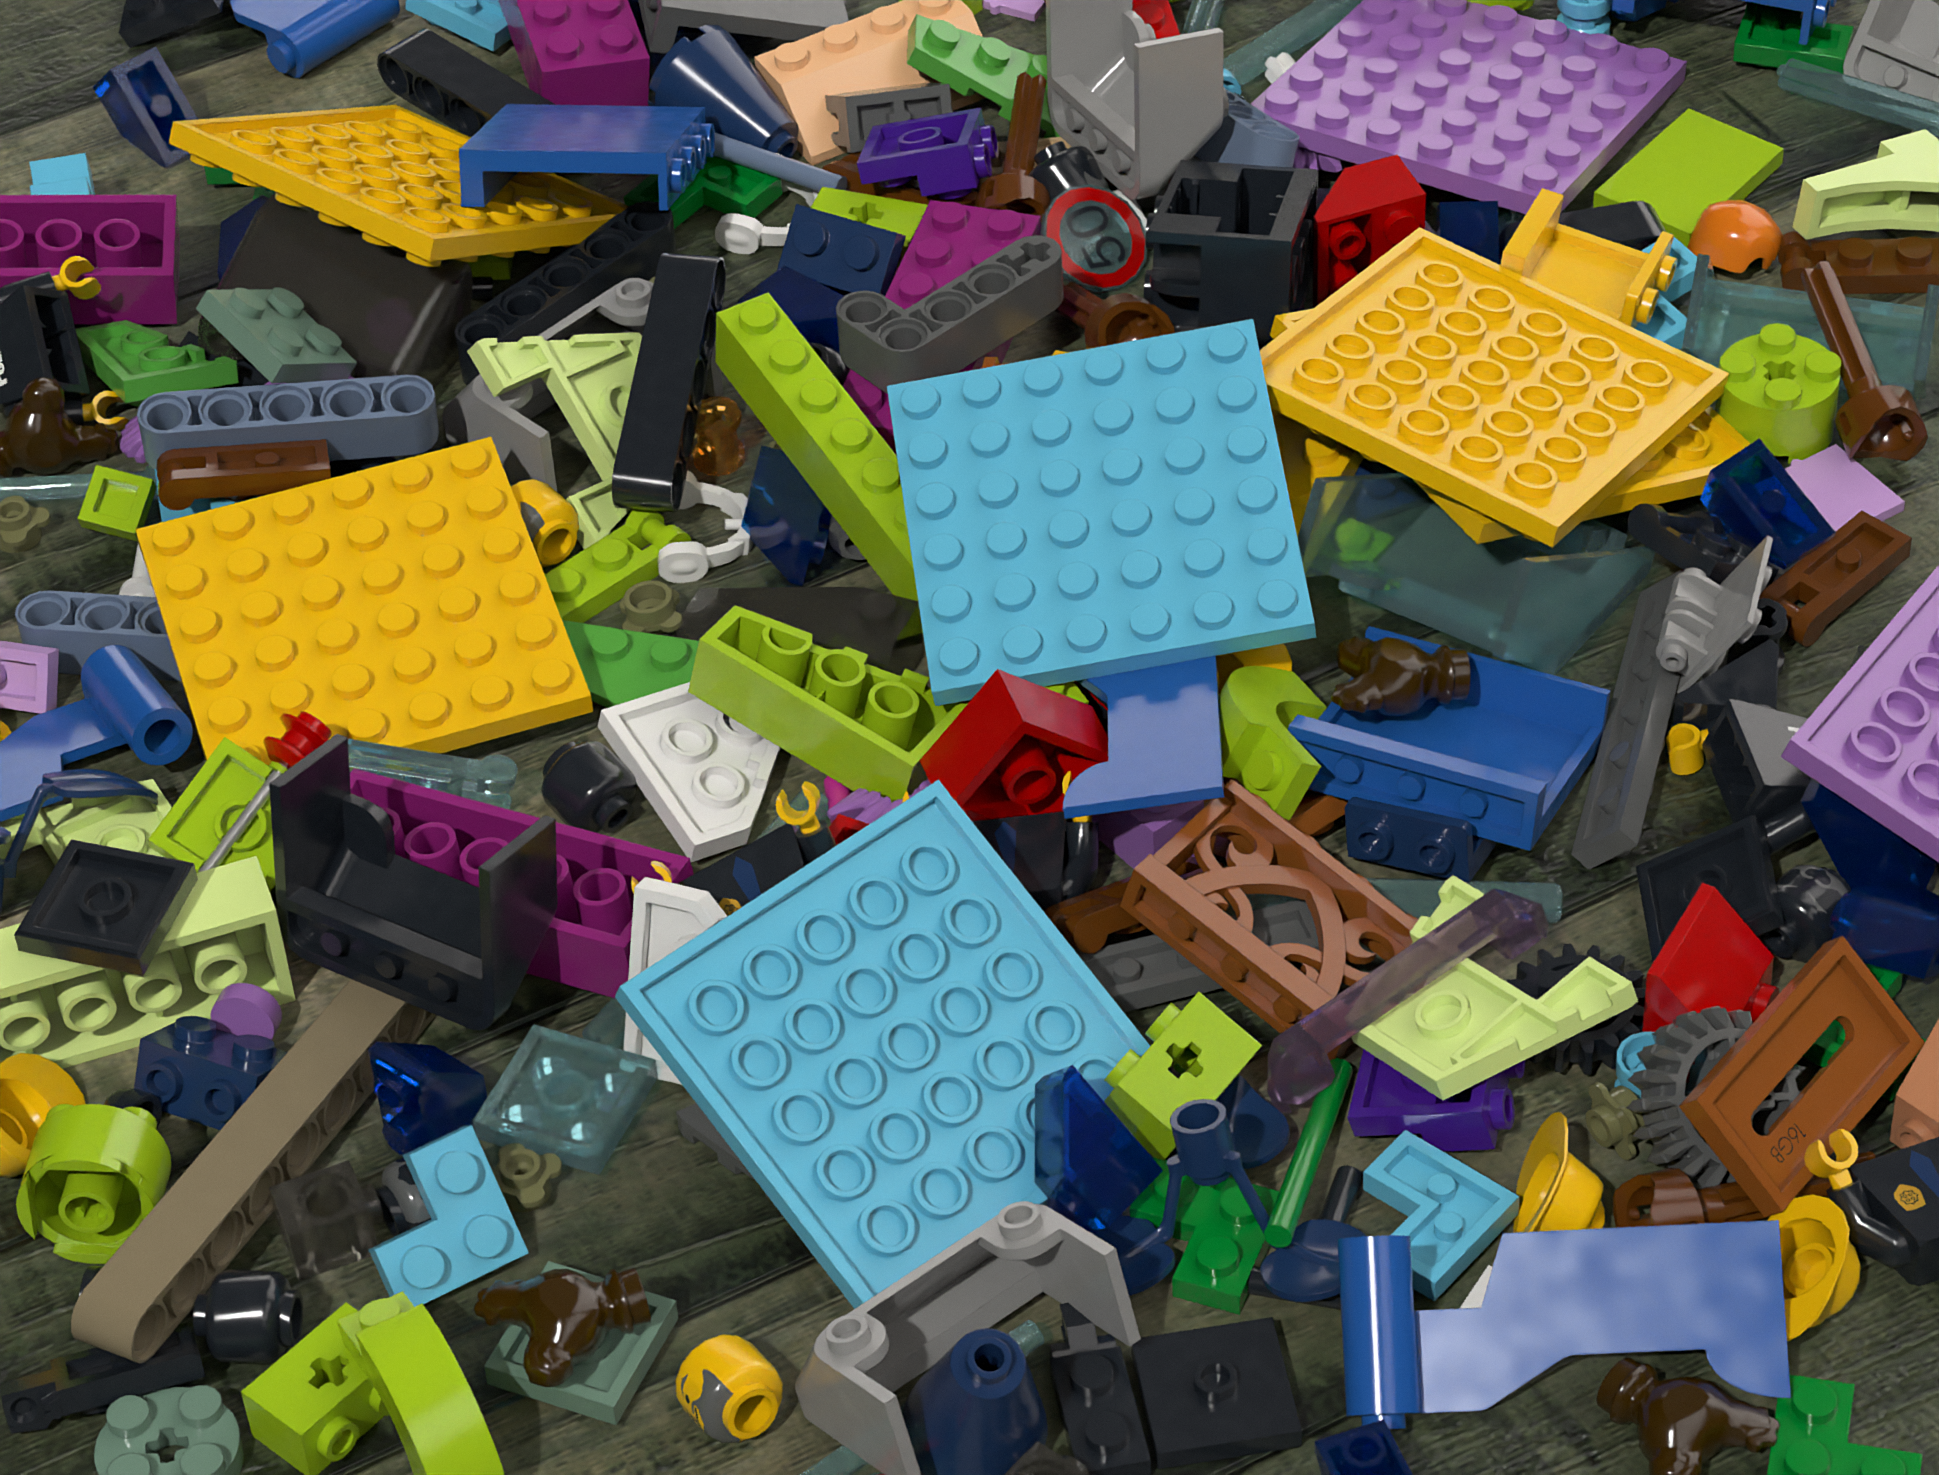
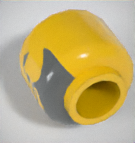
[511,479,579,568]
[675,1335,783,1443]

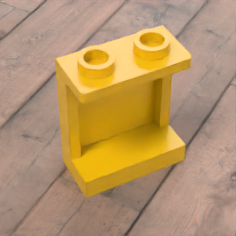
[1500,188,1678,329]

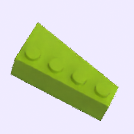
[688,605,970,802]

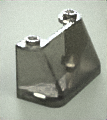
[198,194,473,389]

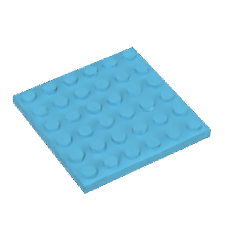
[887,319,1316,706]
[615,780,1172,1309]

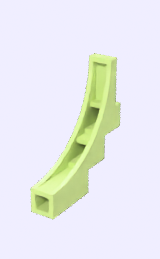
[1792,129,1939,240]

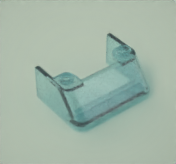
[1682,254,1939,400]

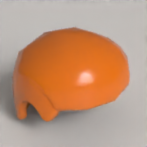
[1687,200,1783,273]

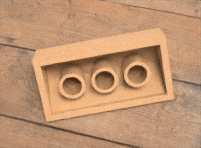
[754,0,986,166]

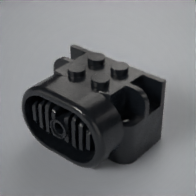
[1143,160,1319,350]

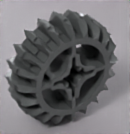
[1626,1006,1806,1189]

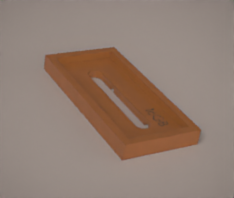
[1679,935,1925,1217]

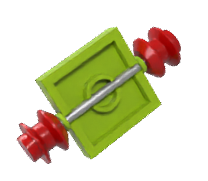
[148,711,332,897]

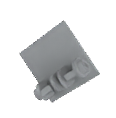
[1656,536,1773,693]

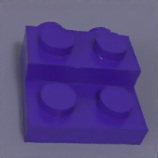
[857,108,999,199]
[1347,1049,1525,1151]

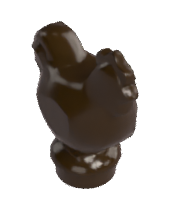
[0,377,118,480]
[1331,636,1470,716]
[474,1268,651,1387]
[1597,1357,1780,1475]

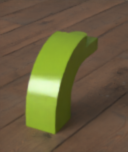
[1219,666,1327,820]
[337,1291,505,1475]

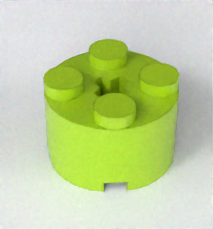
[1715,323,1841,464]
[16,1104,171,1264]

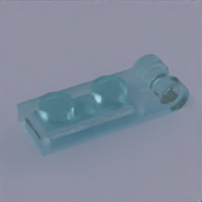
[348,739,518,810]

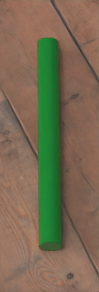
[1264,1058,1353,1248]

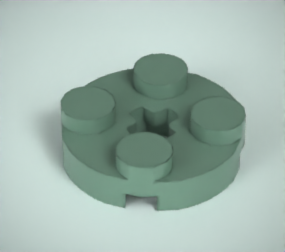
[94,1385,244,1475]

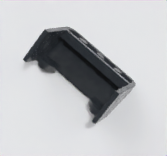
[269,734,558,1030]

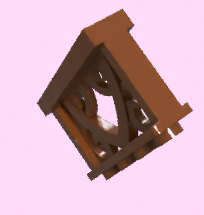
[1120,780,1418,1068]

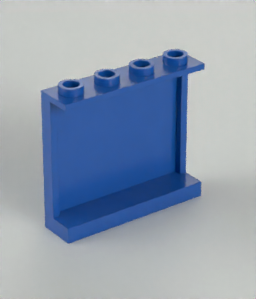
[459,104,715,210]
[1288,626,1611,851]

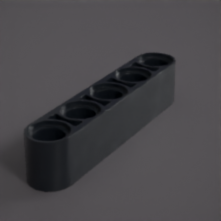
[377,28,567,177]
[455,201,677,385]
[612,253,726,512]

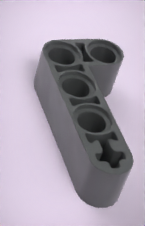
[836,235,1064,394]

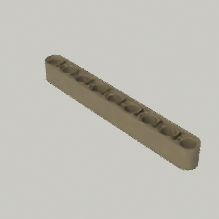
[71,979,436,1364]

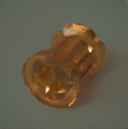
[692,396,746,476]

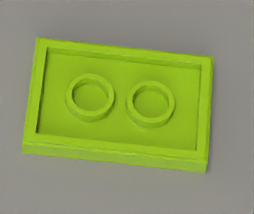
[1593,108,1784,247]

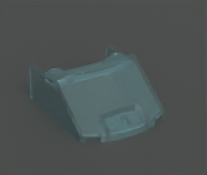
[1298,473,1655,675]

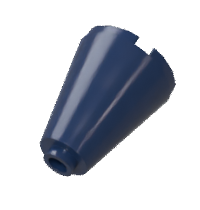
[648,24,798,158]
[902,1328,1048,1475]

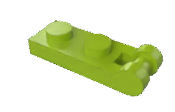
[544,509,692,623]

